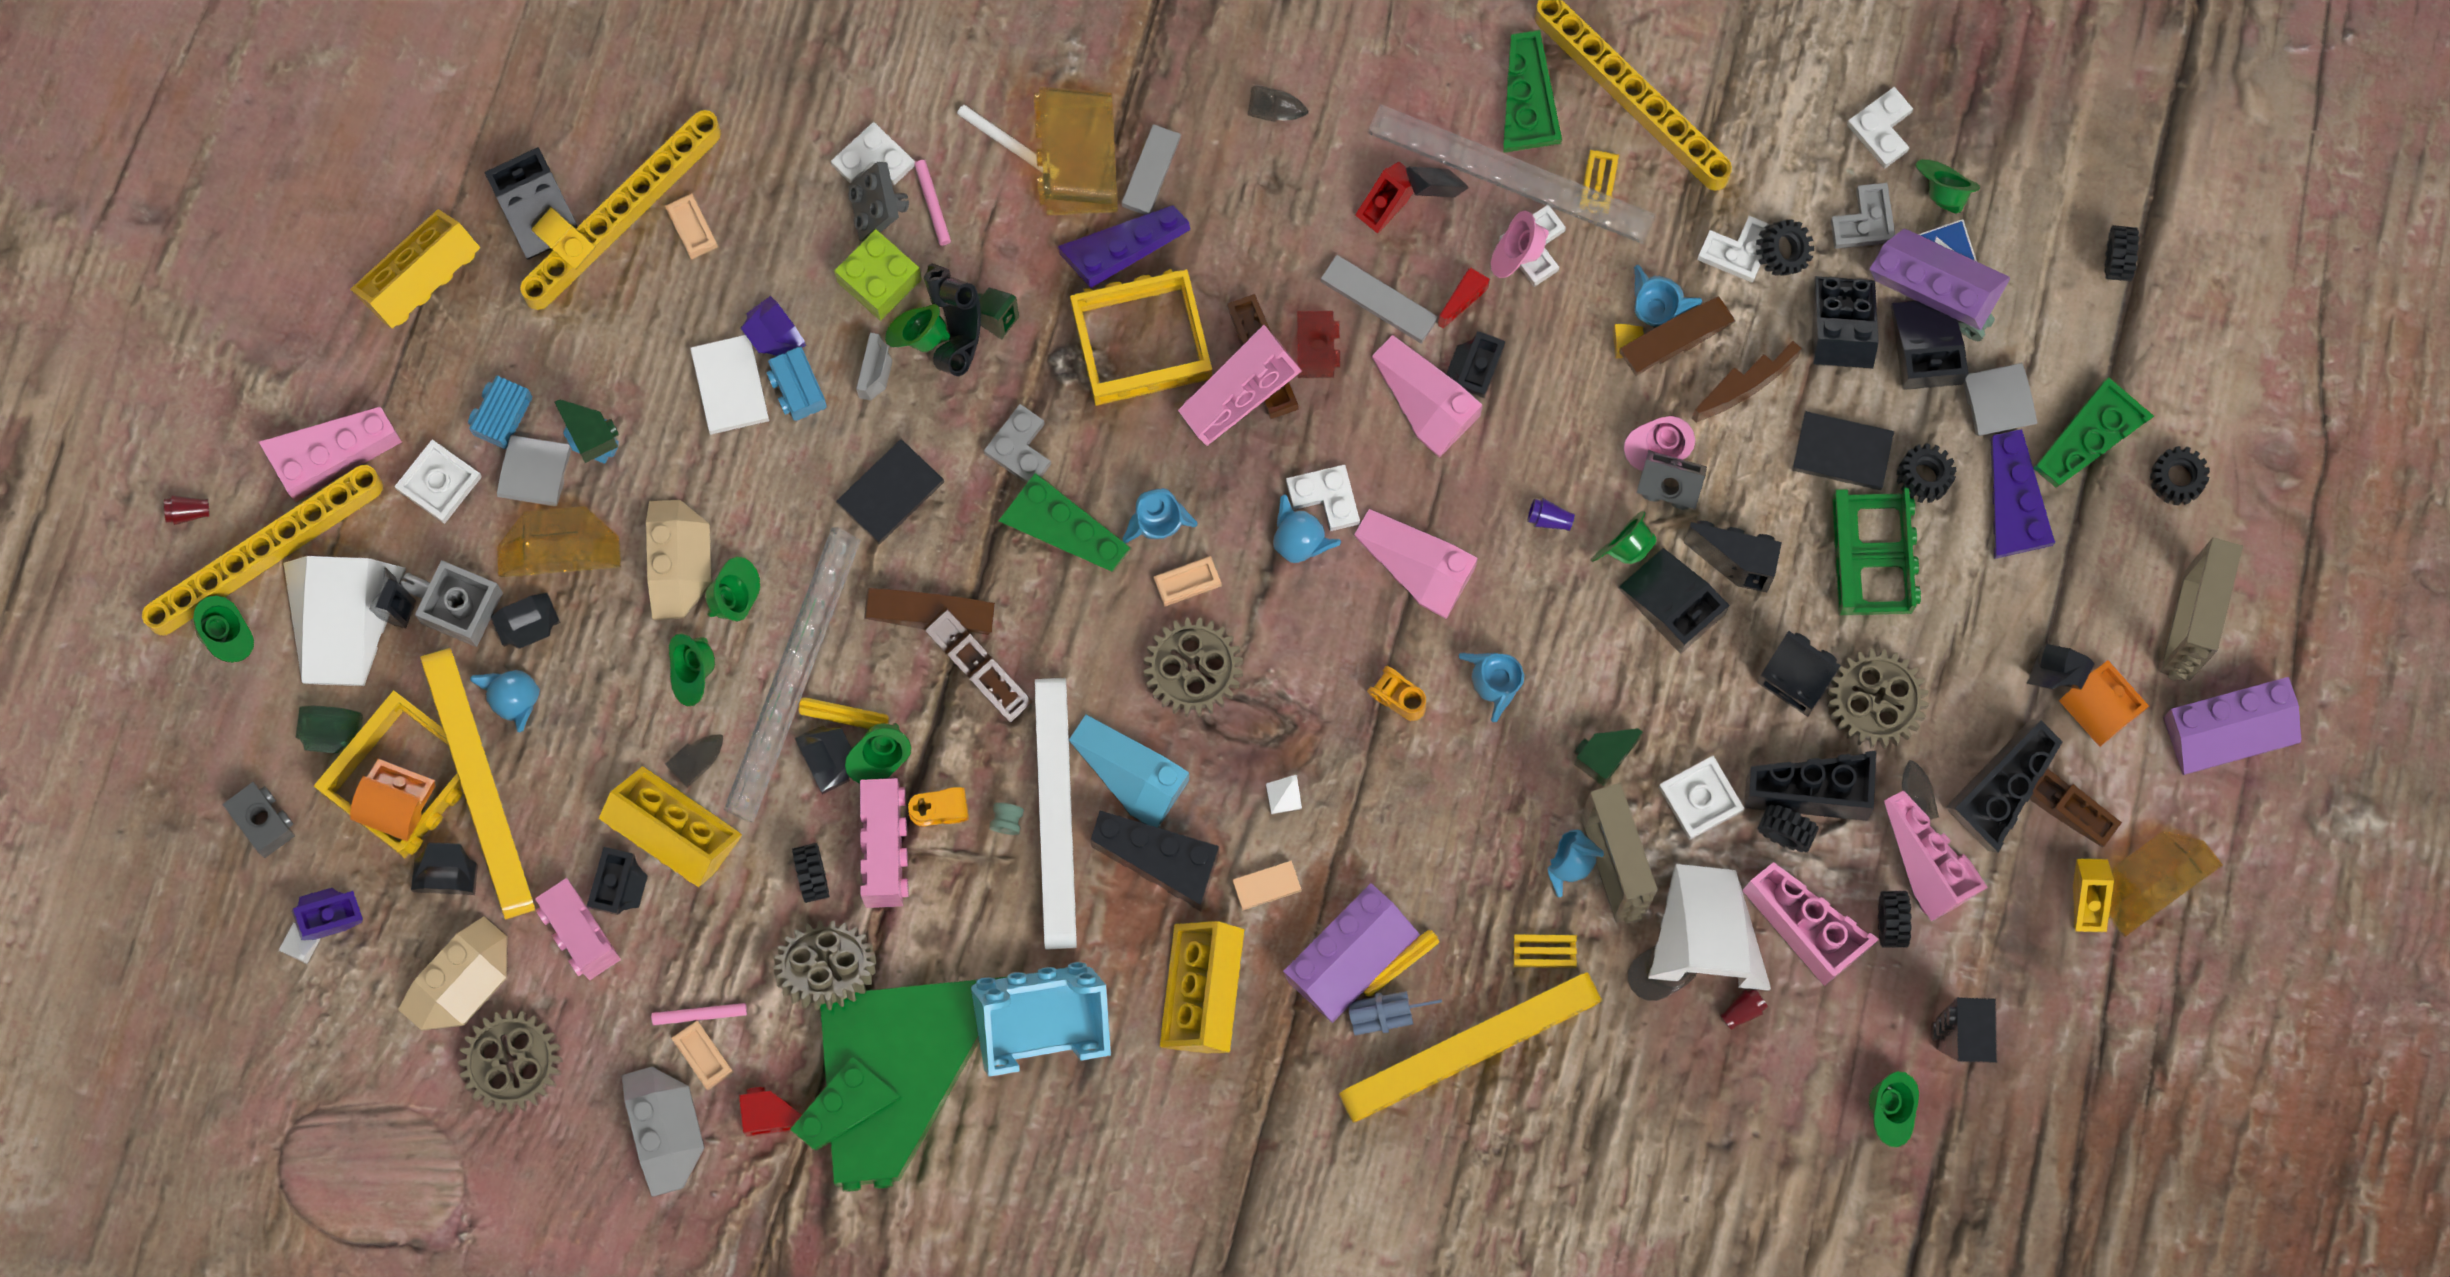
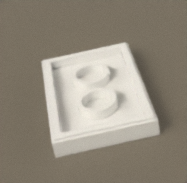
[691,335,769,435]

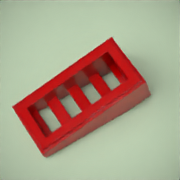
[1438,268,1490,329]

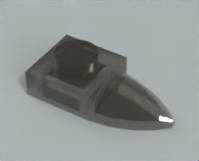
[1247,85,1309,122]
[665,734,723,788]
[1902,760,1939,820]

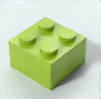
[834,229,922,321]

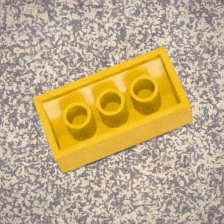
[350,209,481,329]
[598,766,742,888]
[1159,921,1244,1053]

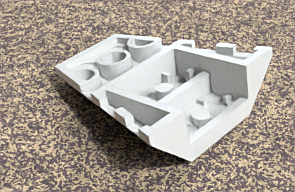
[283,556,406,686]
[1648,864,1771,991]

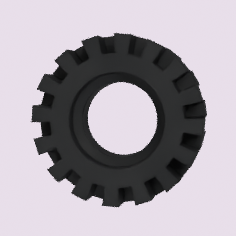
[1756,219,1814,276]
[2105,225,2139,281]
[1896,443,1957,503]
[2150,446,2210,506]
[1757,805,1819,853]
[792,843,830,903]
[1878,891,1912,948]

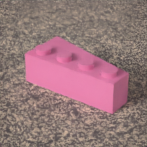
[1178,325,1302,446]
[259,407,402,502]
[860,778,909,908]
[1742,862,1879,986]

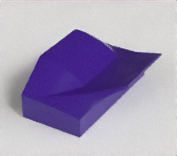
[741,296,806,356]
[292,888,363,941]

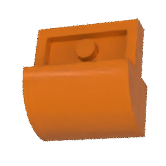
[2059,660,2149,747]
[350,759,435,842]

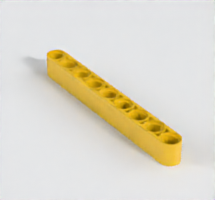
[1535,0,1732,191]
[520,110,721,310]
[142,465,383,636]
[420,647,535,920]
[1339,972,1603,1123]

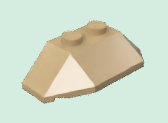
[646,500,712,620]
[398,916,508,1031]

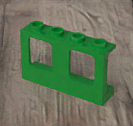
[1832,488,1921,615]

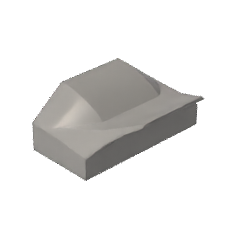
[856,333,893,400]

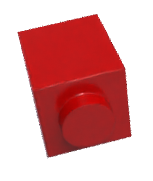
[1355,161,1414,234]
[739,1087,802,1137]

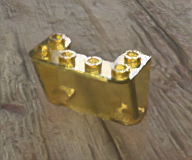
[1034,86,1118,215]

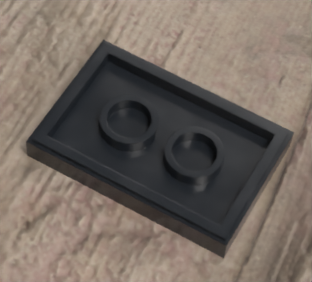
[1792,411,1894,491]
[836,439,944,545]

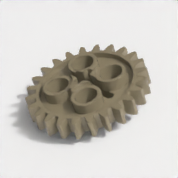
[1144,618,1243,717]
[1827,649,1929,749]
[773,921,876,1010]
[458,1010,563,1114]

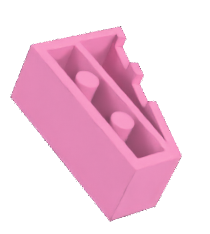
[535,878,621,981]

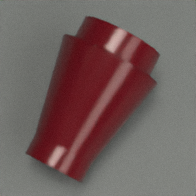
[164,495,210,525]
[1720,989,1768,1030]

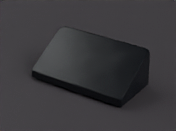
[1406,167,1468,197]

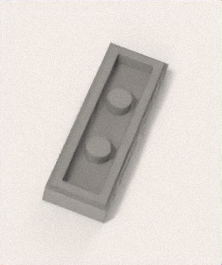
[1122,124,1181,215]

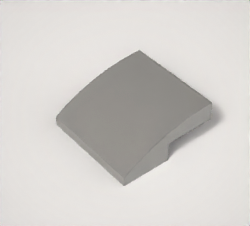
[1964,363,2038,436]
[497,435,571,506]

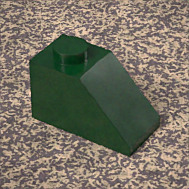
[978,287,1019,340]
[554,399,619,463]
[1574,728,1643,786]

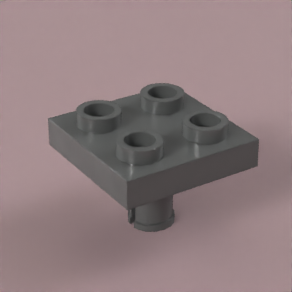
[848,162,909,241]

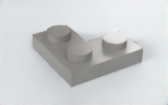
[1831,183,1895,249]
[984,404,1051,484]

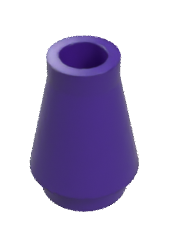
[1527,498,1575,531]

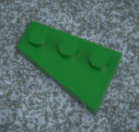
[790,1056,901,1151]

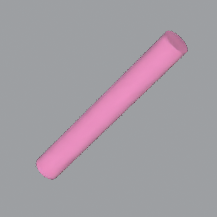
[914,160,951,246]
[652,1003,747,1025]

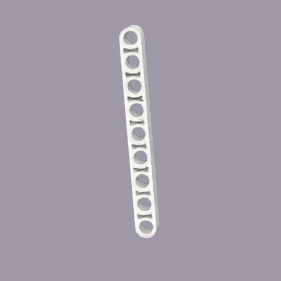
[1035,678,1077,949]

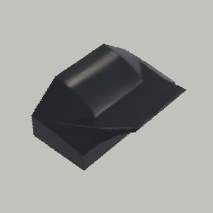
[1446,331,1506,398]
[369,567,416,629]
[491,593,561,649]
[2026,644,2095,690]
[795,725,852,794]
[411,842,478,895]
[587,847,648,915]

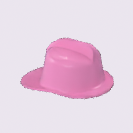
[1491,211,1549,278]
[1624,416,1695,471]

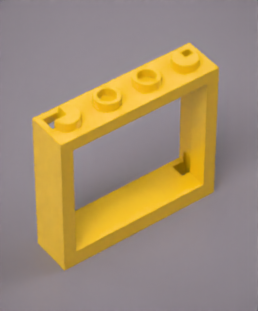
[1070,269,1213,406]
[314,690,463,859]

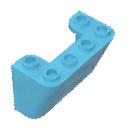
[971,962,1111,1077]

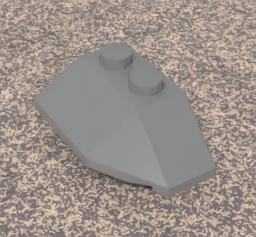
[622,1067,705,1197]

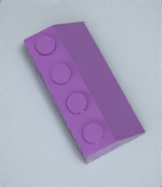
[1869,228,2010,331]
[2163,677,2301,775]
[1283,883,1419,1023]

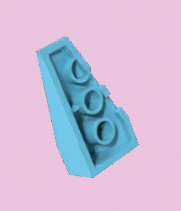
[1069,715,1189,828]

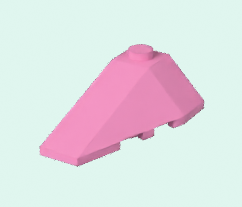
[1372,335,1482,458]
[1354,509,1478,619]
[1884,791,1988,921]

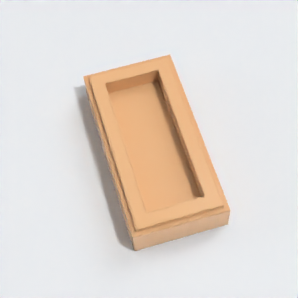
[665,193,718,260]
[1154,556,1222,607]
[1233,860,1301,911]
[671,1021,733,1090]

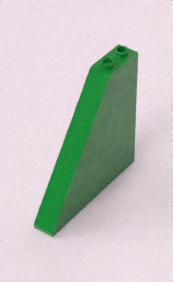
[820,977,1007,1192]

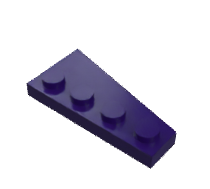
[1058,205,1191,288]
[1991,429,2055,559]

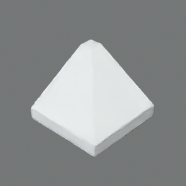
[1266,775,1302,814]
[279,922,321,964]

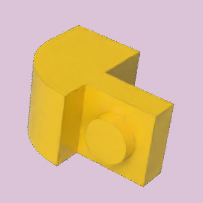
[531,207,596,269]

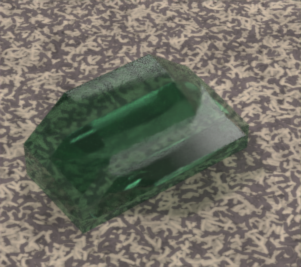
[296,705,363,753]

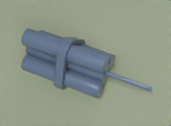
[1349,991,1442,1036]

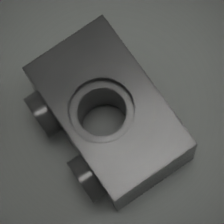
[1636,450,1707,510]
[222,782,295,858]

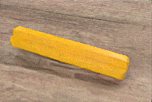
[798,697,889,729]
[1363,930,1440,996]

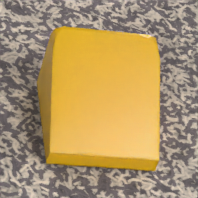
[1613,324,1644,359]

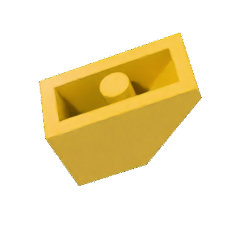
[2073,859,2114,932]

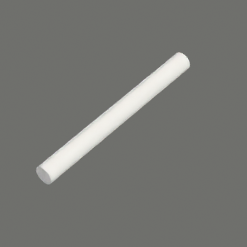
[957,105,1060,180]

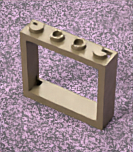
[2160,537,2243,681]
[1580,783,1658,924]

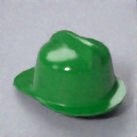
[1916,159,1980,214]
[885,304,950,352]
[1590,511,1657,564]
[705,557,760,622]
[193,596,254,663]
[669,633,715,707]
[845,723,911,784]
[1868,1071,1920,1147]

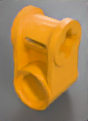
[1367,666,1426,721]
[908,787,969,827]

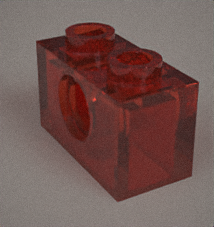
[1297,311,1340,378]

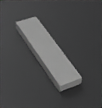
[1321,255,1438,344]

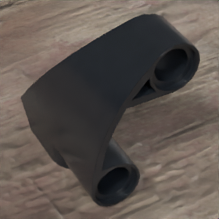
[924,263,981,376]

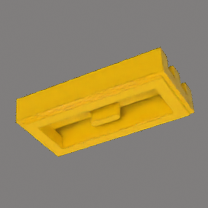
[1579,149,1619,213]
[1513,934,1577,968]

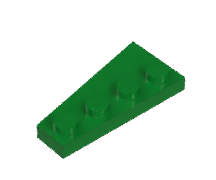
[1503,30,1562,153]
[2033,377,2154,488]
[998,473,1132,572]

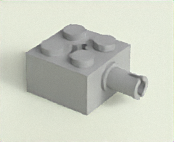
[400,560,503,647]

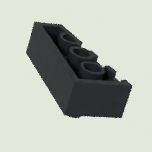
[1945,720,2063,853]
[1744,750,1877,821]
[1091,810,1219,912]
[1931,997,1997,1063]

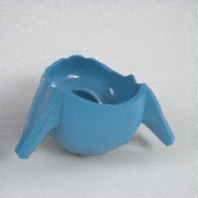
[1634,265,1702,328]
[1122,488,1197,543]
[1273,495,1341,563]
[1459,652,1525,722]
[470,670,540,733]
[1547,829,1604,898]

